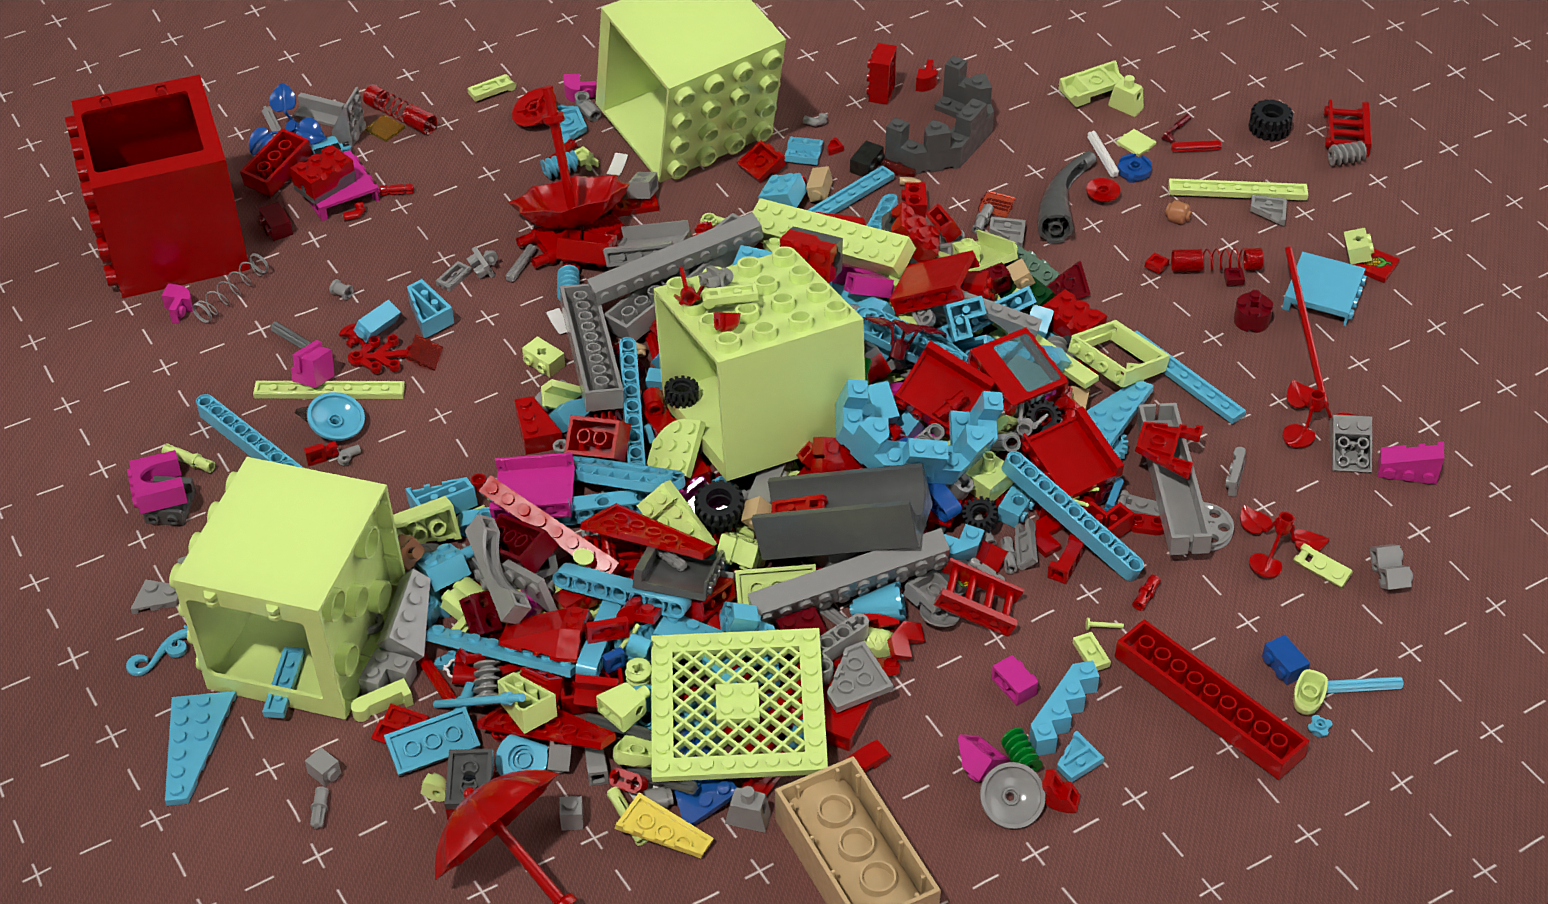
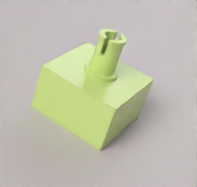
[966,451,1014,501]

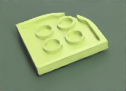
[646,419,706,478]

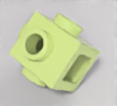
[952,238,981,262]

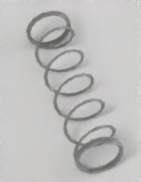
[192,253,269,323]

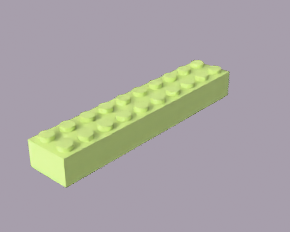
[753,198,916,278]

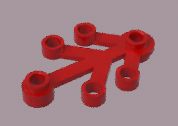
[348,334,420,374]

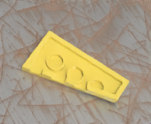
[614,793,714,858]

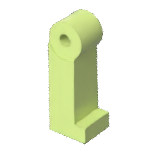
[351,678,414,722]

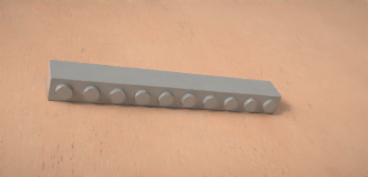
[587,212,764,305]

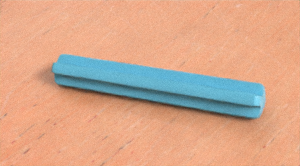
[1326,677,1404,693]

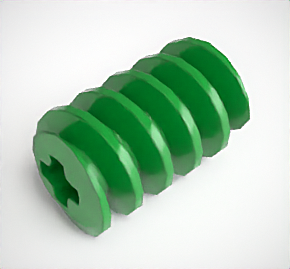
[1001,727,1043,772]

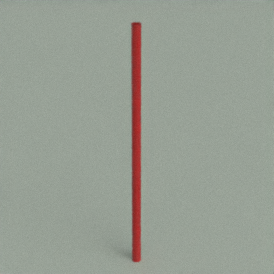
[1285,246,1329,408]

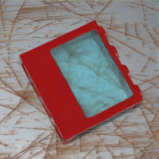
[967,327,1069,416]

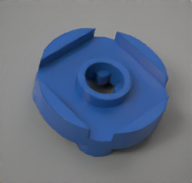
[1118,154,1152,183]

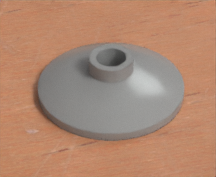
[919,604,960,627]

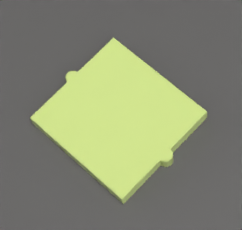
[1116,129,1157,157]

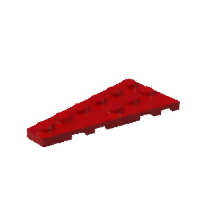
[580,503,715,560]
[477,705,616,750]

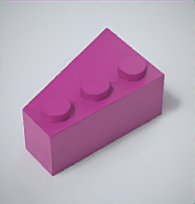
[1377,441,1444,484]

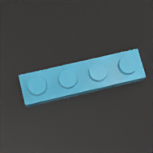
[262,646,306,718]

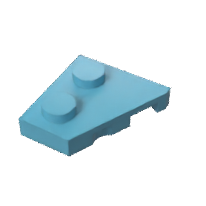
[1057,731,1104,782]

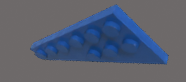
[673,703,737,826]

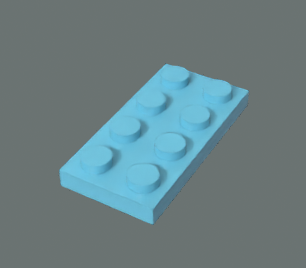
[384,706,480,777]

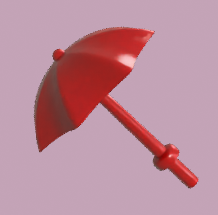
[508,85,630,230]
[435,770,577,904]

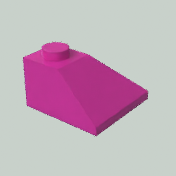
[958,734,1010,782]

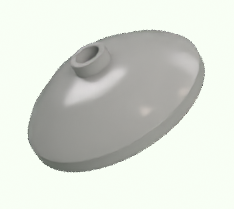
[980,762,1045,829]

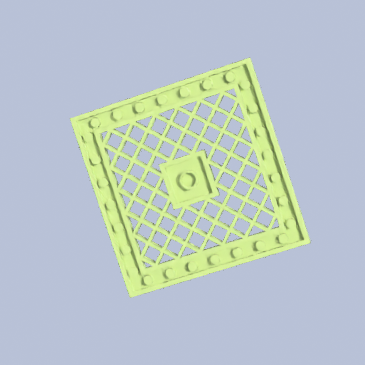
[651,628,828,782]

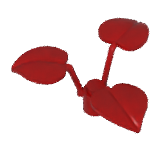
[1282,379,1356,448]
[1240,505,1330,578]

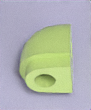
[421,772,446,802]

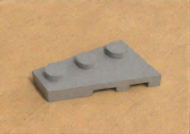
[502,559,557,612]

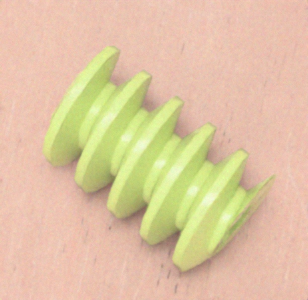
[625,658,651,687]

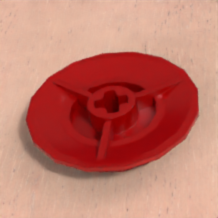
[512,88,557,127]

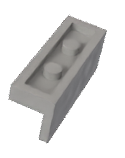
[294,93,345,127]

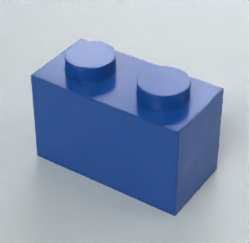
[1262,635,1310,685]

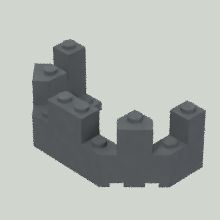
[885,56,994,175]

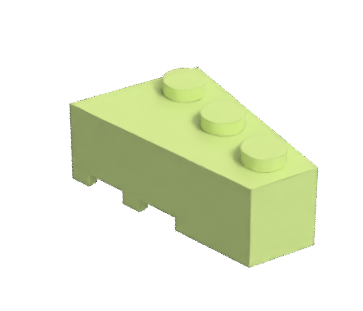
[497,672,557,734]

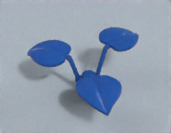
[249,83,326,155]

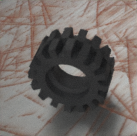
[664,375,699,409]
[1026,399,1061,434]
[962,496,999,534]

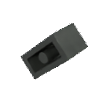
[850,140,885,177]

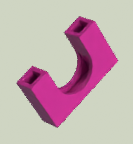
[832,263,894,298]
[127,450,188,514]

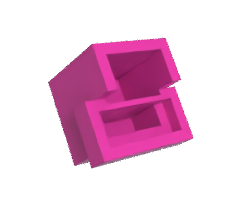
[291,340,334,388]

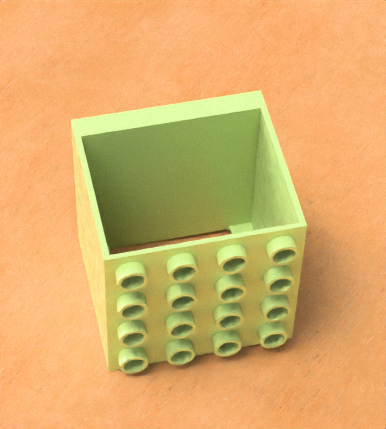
[596,0,786,183]
[653,247,865,481]
[169,457,405,720]

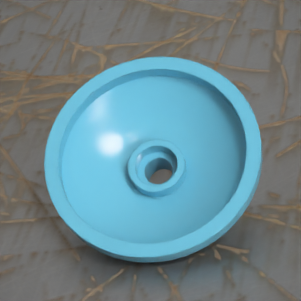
[307,392,365,441]

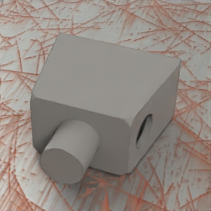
[725,786,771,833]

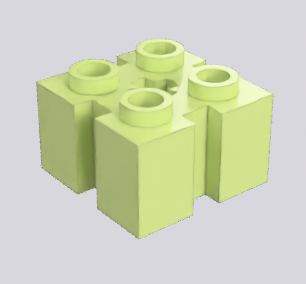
[715,532,766,570]

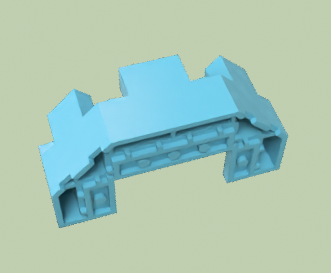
[835,379,1003,485]

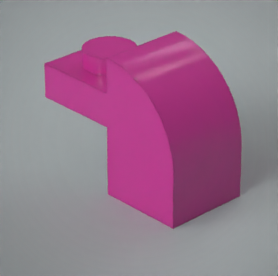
[563,74,597,102]
[161,284,193,324]

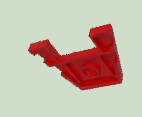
[1135,422,1203,479]

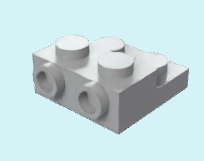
[903,569,963,613]

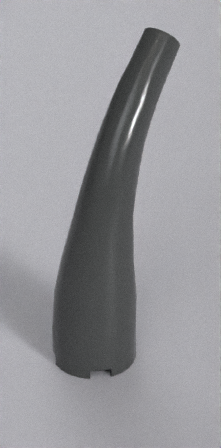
[1037,150,1097,244]

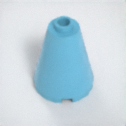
[850,581,907,622]

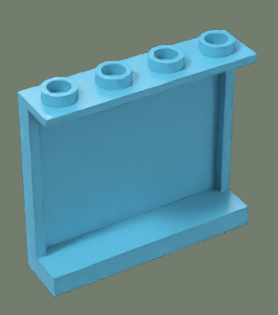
[1282,252,1367,326]

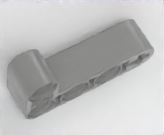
[916,423,974,500]
[820,613,869,685]

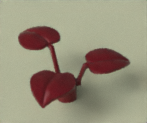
[863,316,947,360]

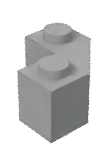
[1370,544,1413,590]

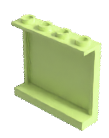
[934,229,1018,271]

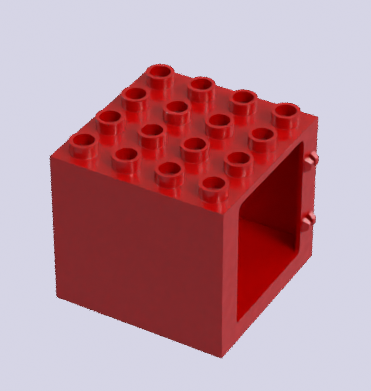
[65,74,250,299]

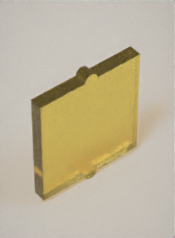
[365,115,405,142]

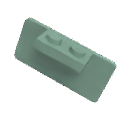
[1008,239,1060,286]

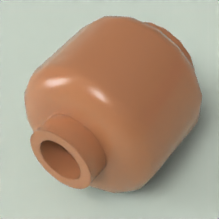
[1165,200,1192,225]

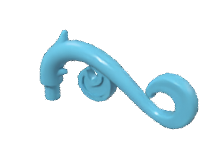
[126,625,188,677]

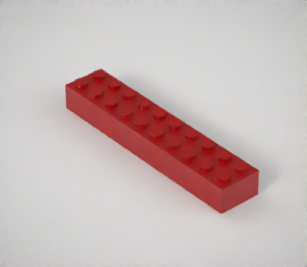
[1114,619,1310,780]

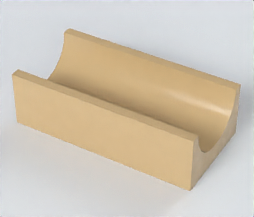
[775,756,941,904]

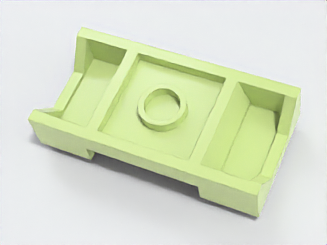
[1059,60,1125,107]
[636,480,717,546]

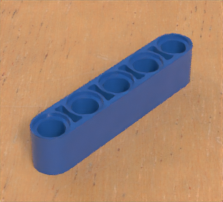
[898,437,962,523]

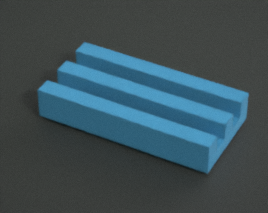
[1104,477,1124,512]

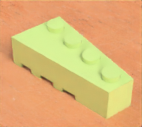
[393,496,462,544]

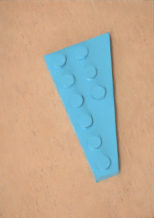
[1087,381,1154,447]
[165,691,237,806]

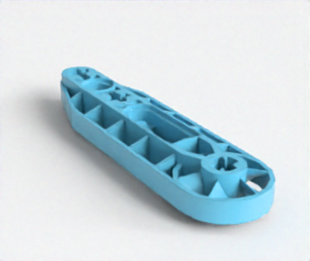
[855,306,968,363]
[573,455,686,493]

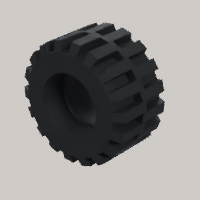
[1248,99,1293,141]
[694,480,744,534]

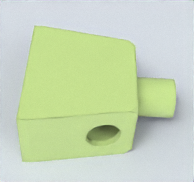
[1108,75,1144,117]
[596,683,651,733]

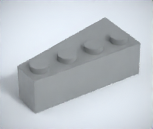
[377,569,430,662]

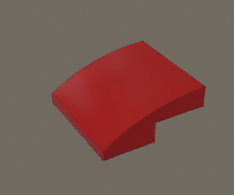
[371,704,430,745]

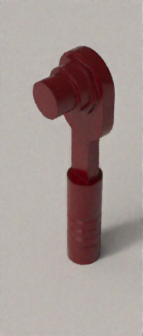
[1161,114,1191,143]

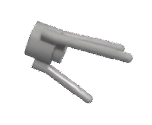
[1017,403,1048,438]

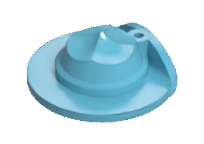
[495,734,549,776]

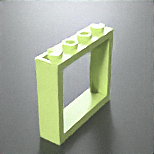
[1068,320,1170,388]

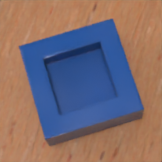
[602,647,626,674]

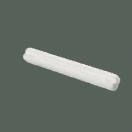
[1087,131,1119,177]

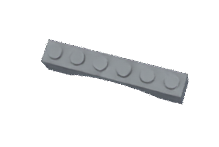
[931,290,1042,343]
[465,514,531,624]

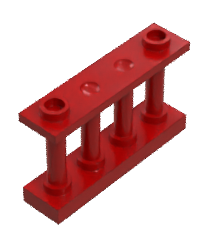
[1323,99,1372,157]
[934,558,1024,637]

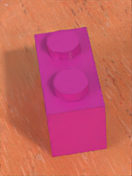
[991,655,1038,706]

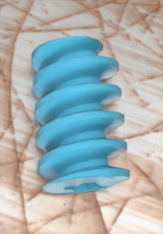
[540,150,578,180]
[557,265,580,301]

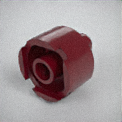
[1234,290,1274,333]

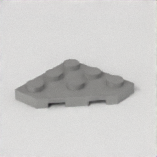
[827,641,893,713]

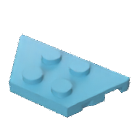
[557,105,587,144]

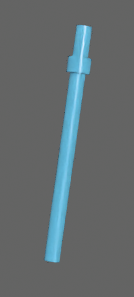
[433,692,525,709]

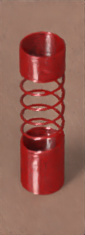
[363,84,437,135]
[1171,248,1264,272]

